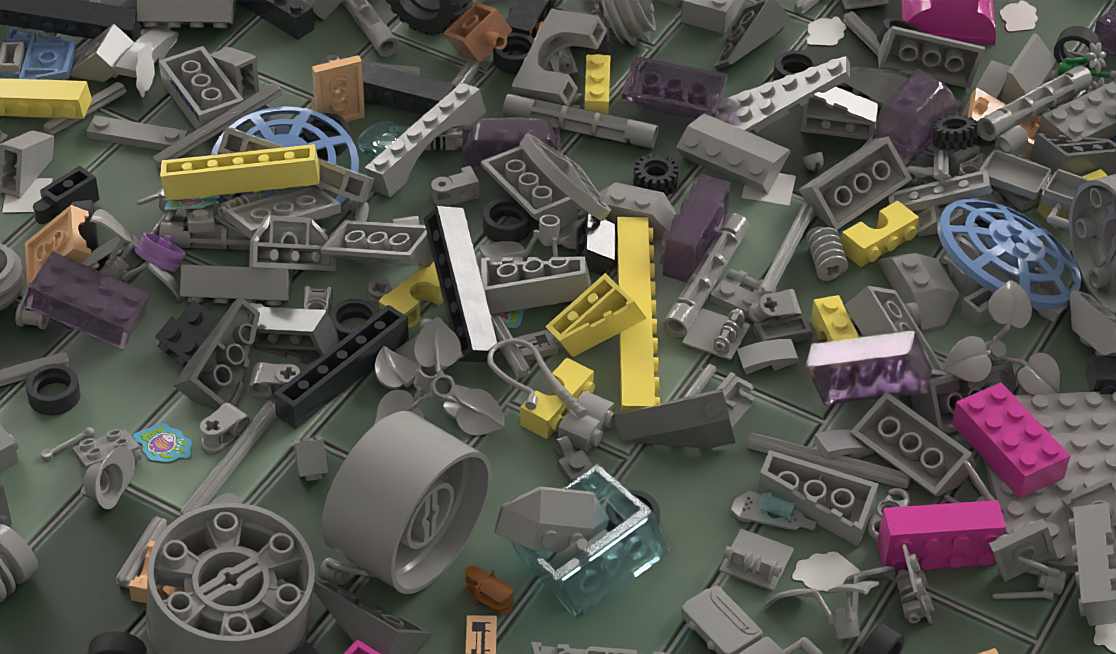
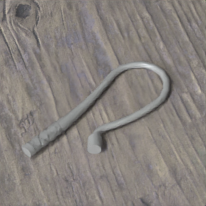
[487,339,587,419]

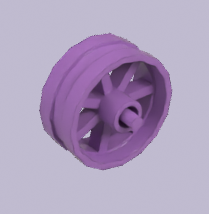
[135,232,186,272]

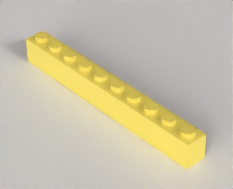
[616,217,660,413]

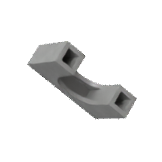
[512,9,607,106]

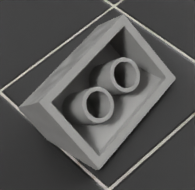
[1001,33,1057,105]

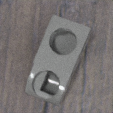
[431,166,480,206]

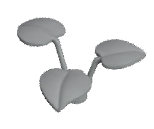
[90,209,182,303]
[479,215,585,262]
[943,281,1060,396]
[374,317,505,436]
[374,346,471,419]
[764,566,896,640]

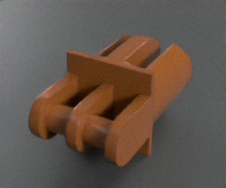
[465,565,514,615]

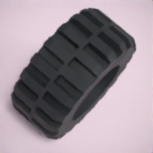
[386,0,473,34]

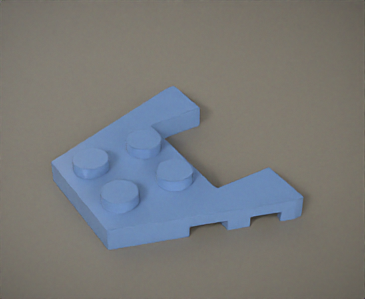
[0,27,77,80]

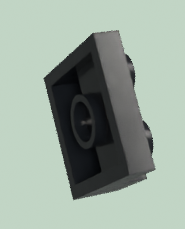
[155,300,220,367]

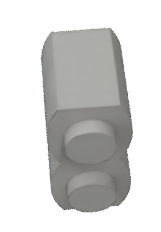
[558,391,616,452]

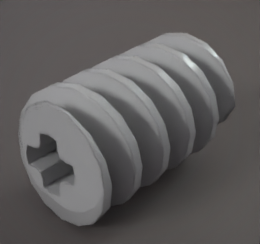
[806,226,848,281]

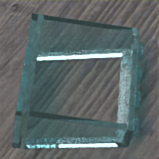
[510,464,670,620]

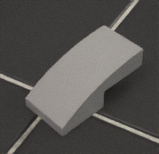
[917,197,969,237]
[737,339,799,375]
[814,430,875,460]

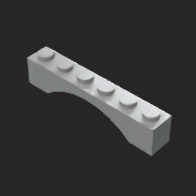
[365,83,486,197]
[218,127,374,203]

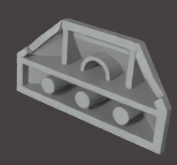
[578,182,681,242]
[249,215,336,271]
[878,253,959,333]
[1069,290,1116,356]
[494,486,609,555]

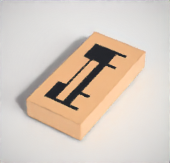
[466,615,497,654]

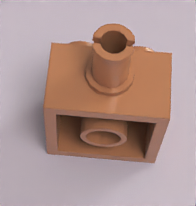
[443,2,512,62]

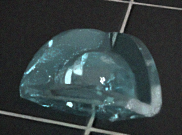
[355,121,409,158]

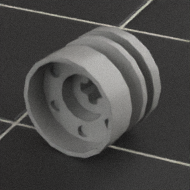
[0,524,39,603]

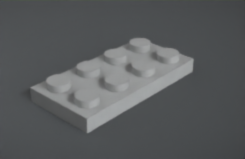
[225,185,341,239]

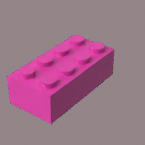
[952,383,1070,499]
[877,500,1006,572]

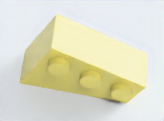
[545,273,647,357]

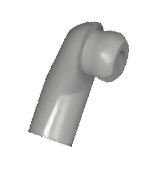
[349,199,369,222]

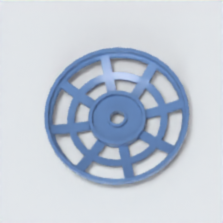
[211,107,359,224]
[937,199,1081,309]

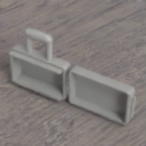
[978,150,1090,231]
[681,586,823,654]

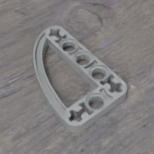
[520,133,611,221]

